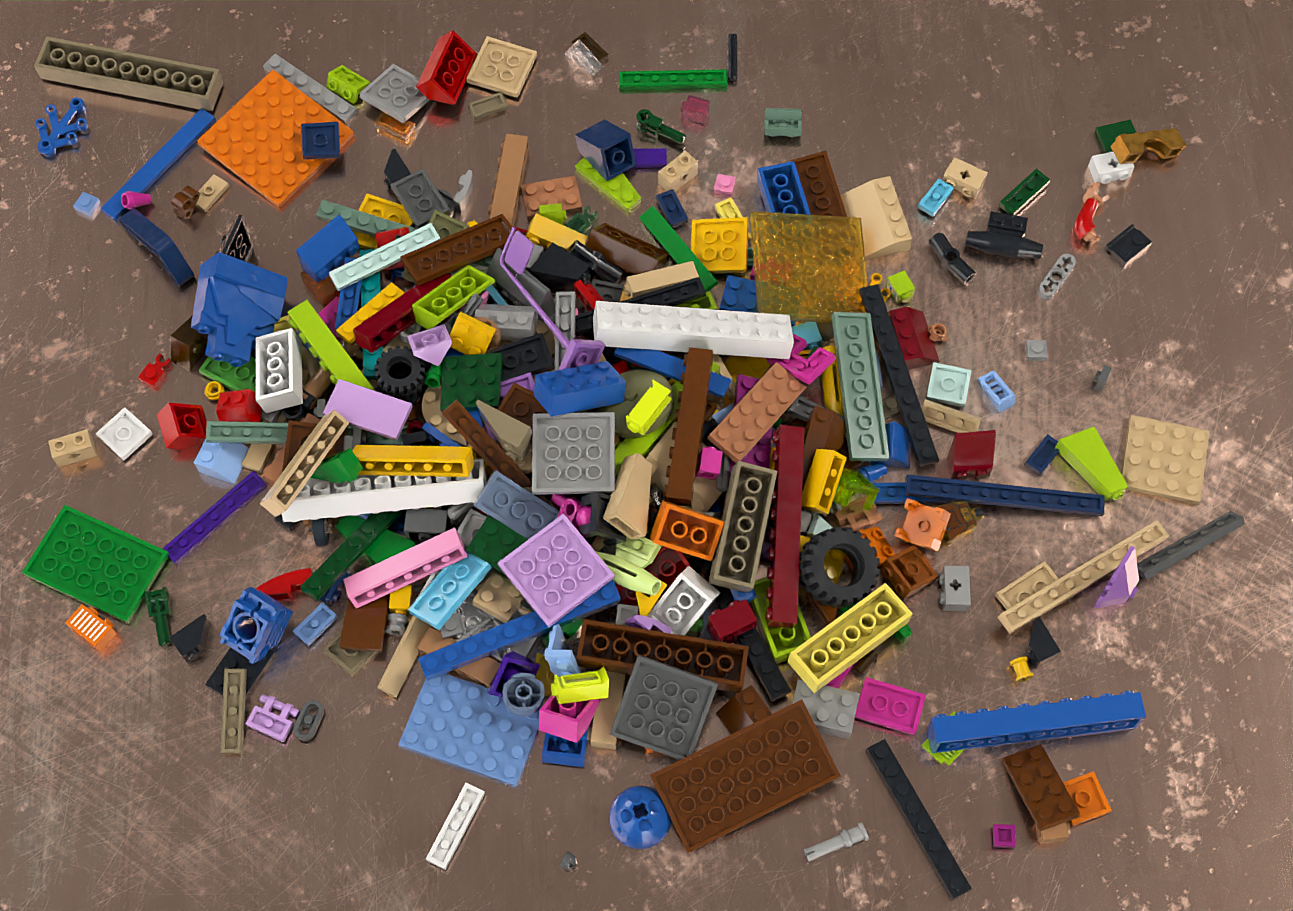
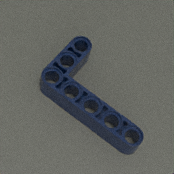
[119,208,195,287]

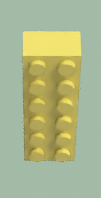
[787,583,913,693]

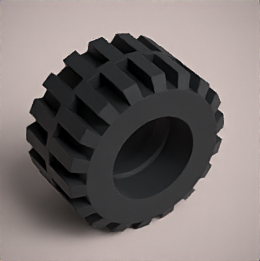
[374,346,426,400]

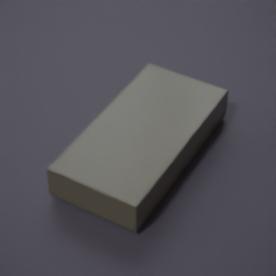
[468,92,508,121]

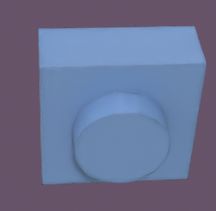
[73,192,101,217]

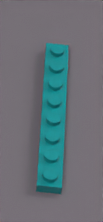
[360,249,383,380]

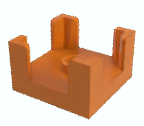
[894,498,951,552]

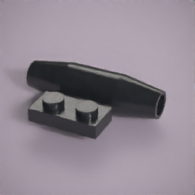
[965,211,1043,259]

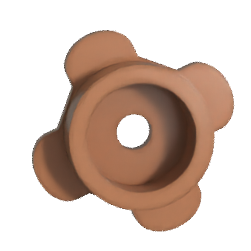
[928,323,948,342]

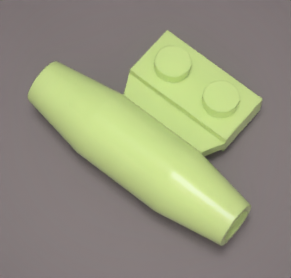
[595,536,661,595]

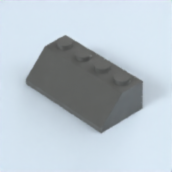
[486,248,555,322]

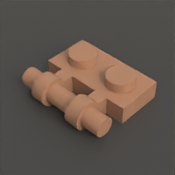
[833,495,883,532]

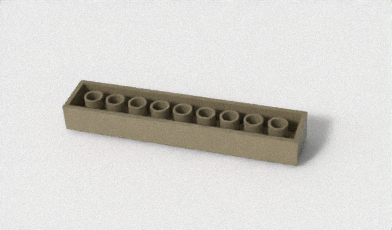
[34,36,223,112]

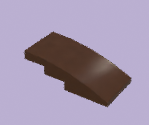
[340,593,390,652]

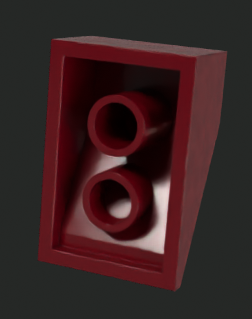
[947,430,996,480]

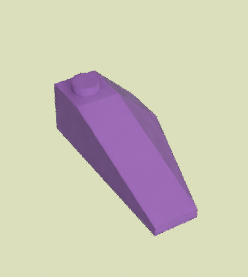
[1094,546,1139,608]

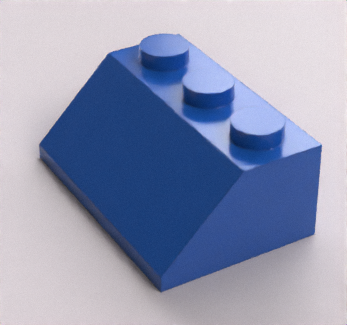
[296,215,360,283]

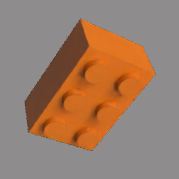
[649,500,725,561]

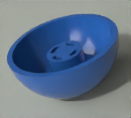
[609,785,672,849]

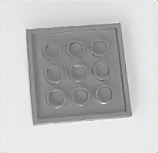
[532,412,615,495]

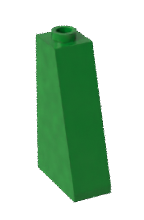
[335,515,416,565]

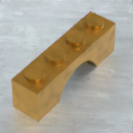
[1111,128,1187,164]

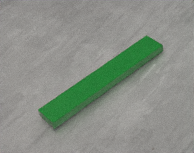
[619,69,728,90]
[639,206,719,292]

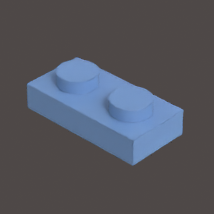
[293,602,338,647]

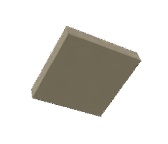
[322,630,378,678]

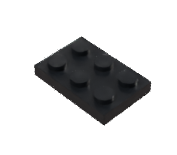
[486,333,555,382]
[205,647,275,700]

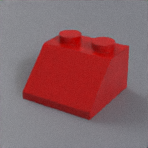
[216,389,263,422]
[157,402,207,449]

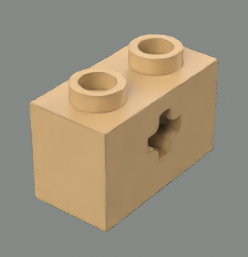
[658,150,698,192]
[943,157,988,199]
[48,429,98,467]

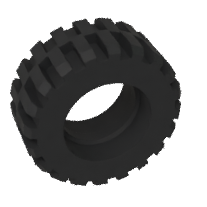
[799,526,880,608]

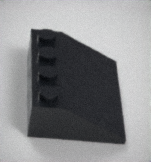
[216,215,254,262]

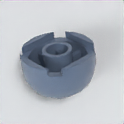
[502,673,545,716]

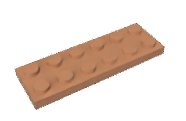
[707,362,806,463]

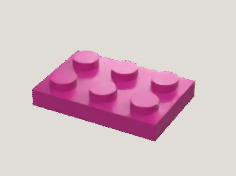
[855,677,926,736]

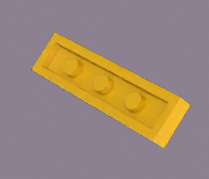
[336,282,405,345]

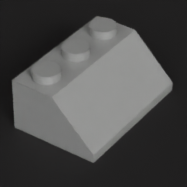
[474,304,539,341]

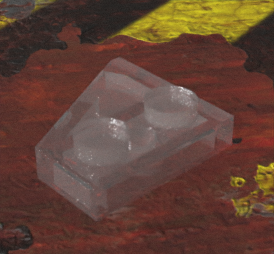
[564,39,604,76]

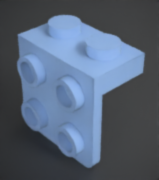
[545,624,581,677]

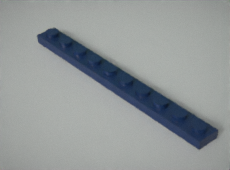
[905,474,1104,516]

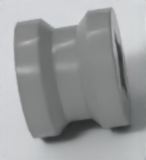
[386,613,408,636]

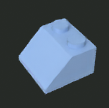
[194,439,249,485]

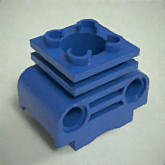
[219,587,293,664]

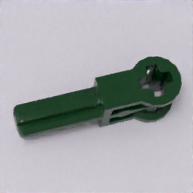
[636,109,686,144]
[145,586,172,646]

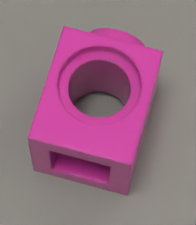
[696,447,723,480]

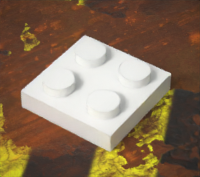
[96,407,153,461]

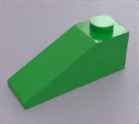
[310,448,363,483]

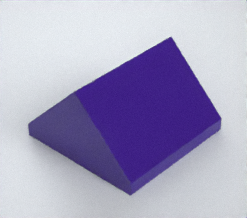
[488,651,540,697]

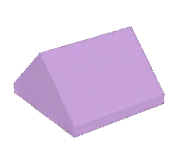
[407,324,452,366]

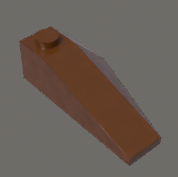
[802,405,846,488]

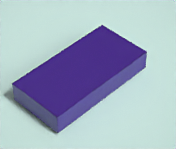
[632,148,667,168]

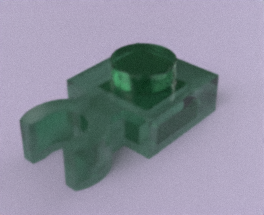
[565,206,598,234]

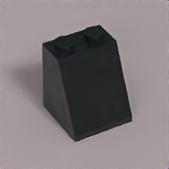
[529,242,590,293]

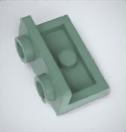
[764,108,802,137]

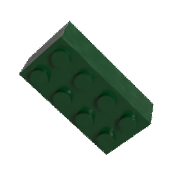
[466,515,529,579]

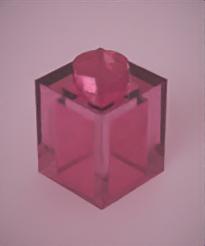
[681,95,710,125]

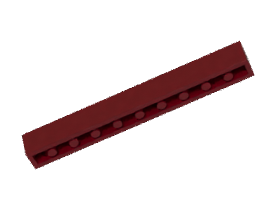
[765,425,804,628]

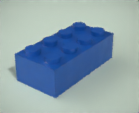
[757,161,814,243]
[719,275,803,327]
[534,361,626,417]

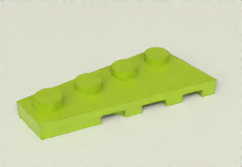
[575,157,641,213]

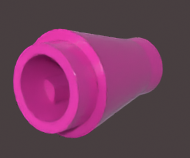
[121,191,151,210]

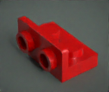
[574,280,605,311]

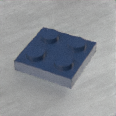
[301,122,341,160]

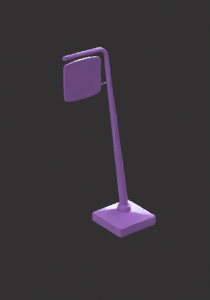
[500,227,605,370]

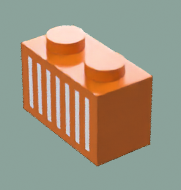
[65,604,117,653]

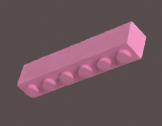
[343,528,468,609]

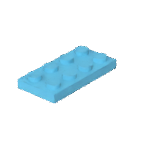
[408,551,491,630]

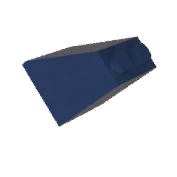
[575,119,636,181]

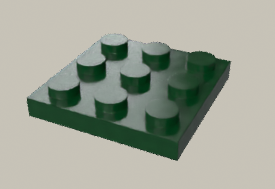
[440,353,503,412]

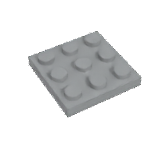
[360,64,430,123]

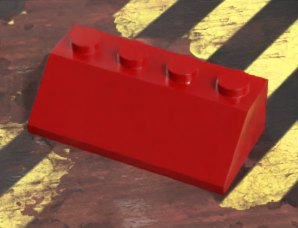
[416,30,478,105]

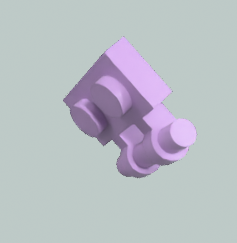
[245,694,300,742]

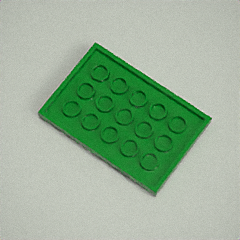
[21,505,169,624]

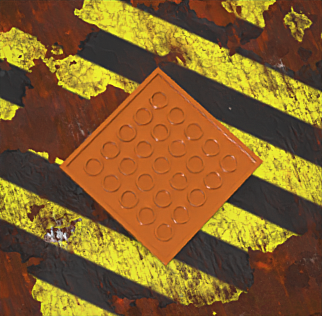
[197,70,354,208]

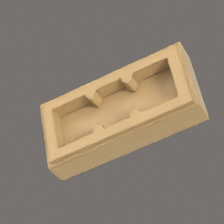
[196,174,229,212]

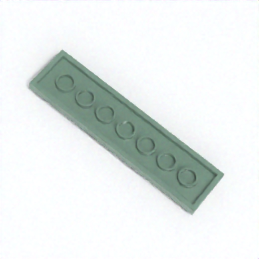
[831,312,889,461]

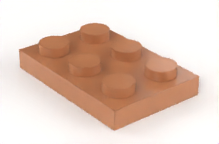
[521,176,582,220]

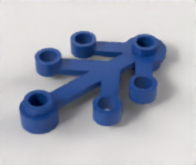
[35,97,88,156]

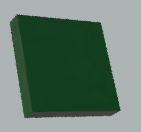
[1095,119,1136,153]

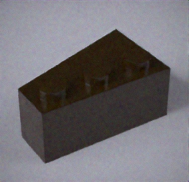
[170,315,208,372]

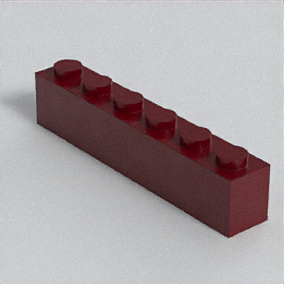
[353,273,452,353]

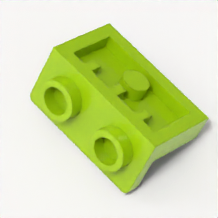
[326,65,370,104]

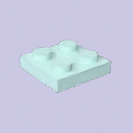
[926,362,972,408]

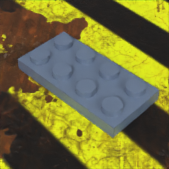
[473,471,559,539]

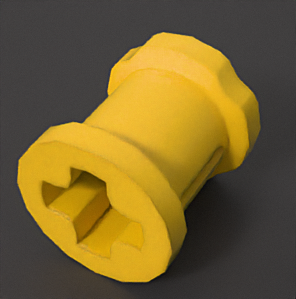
[1010,656,1034,683]

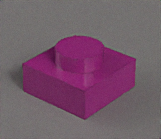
[993,824,1016,848]

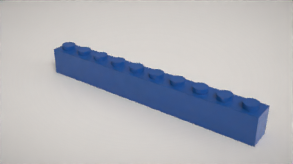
[418,580,621,681]

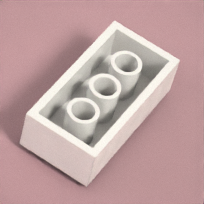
[256,328,303,413]

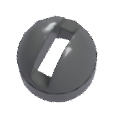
[559,851,577,870]

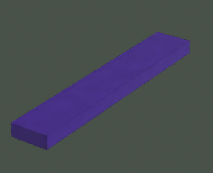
[162,471,267,565]

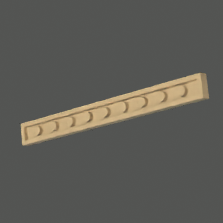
[998,520,1169,634]

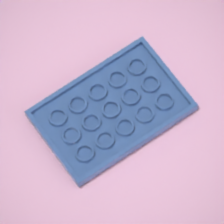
[398,674,542,787]

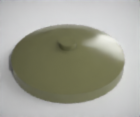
[595,370,674,438]

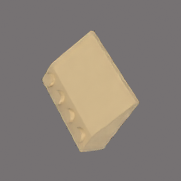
[841,176,912,262]
[646,422,721,512]

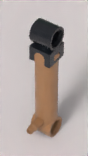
[283,340,363,423]

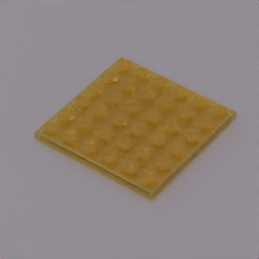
[750,211,868,323]

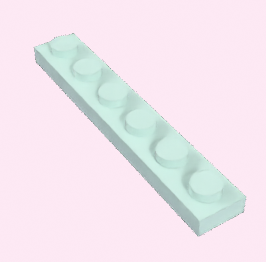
[329,223,440,291]

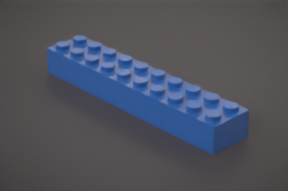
[927,690,1146,753]

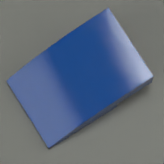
[542,724,590,767]

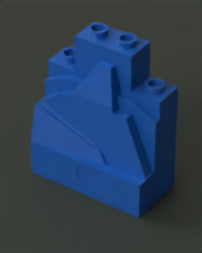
[191,252,288,367]

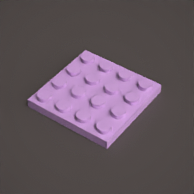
[497,513,615,628]

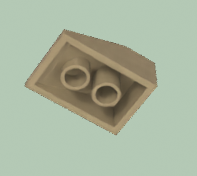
[476,400,533,461]

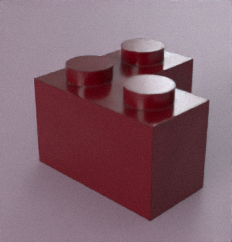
[707,599,757,644]

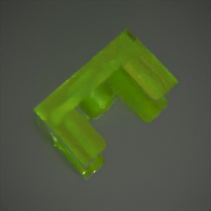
[834,468,880,511]

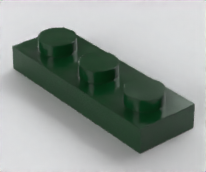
[998,168,1050,215]

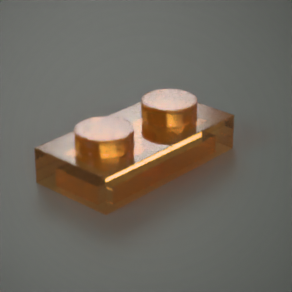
[374,111,416,141]

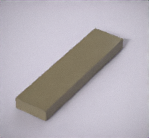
[220,669,247,754]

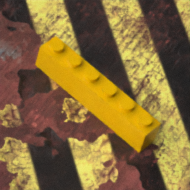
[352,445,475,477]

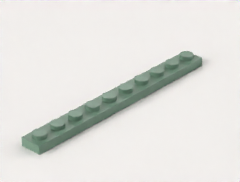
[316,199,495,268]
[206,421,407,446]

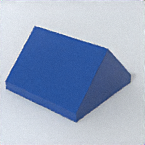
[870,421,911,468]

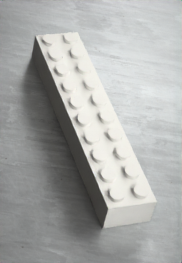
[593,301,794,359]
[282,459,487,522]

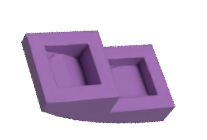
[624,615,672,633]

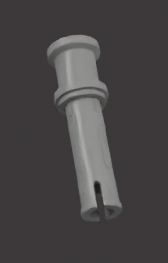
[803,822,869,862]

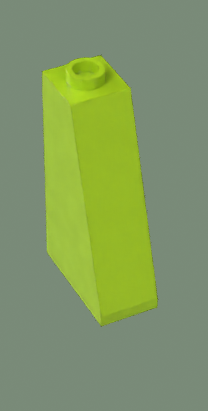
[1055,426,1128,501]

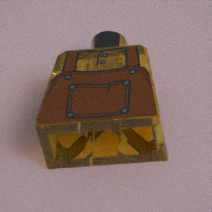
[934,501,984,547]

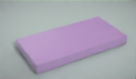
[323,379,413,441]

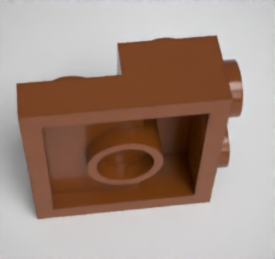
[880,545,939,599]

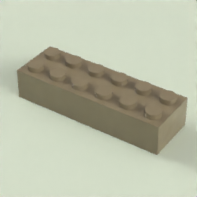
[708,461,777,593]

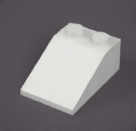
[647,566,720,636]

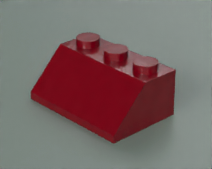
[888,307,940,370]

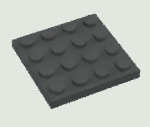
[610,654,718,760]

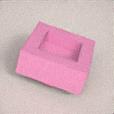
[714,174,736,197]

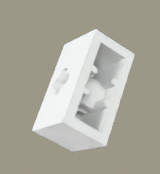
[1088,152,1134,184]

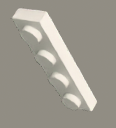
[426,783,485,870]

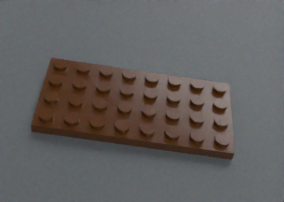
[650,699,841,853]

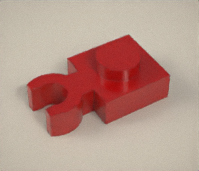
[138,354,172,389]

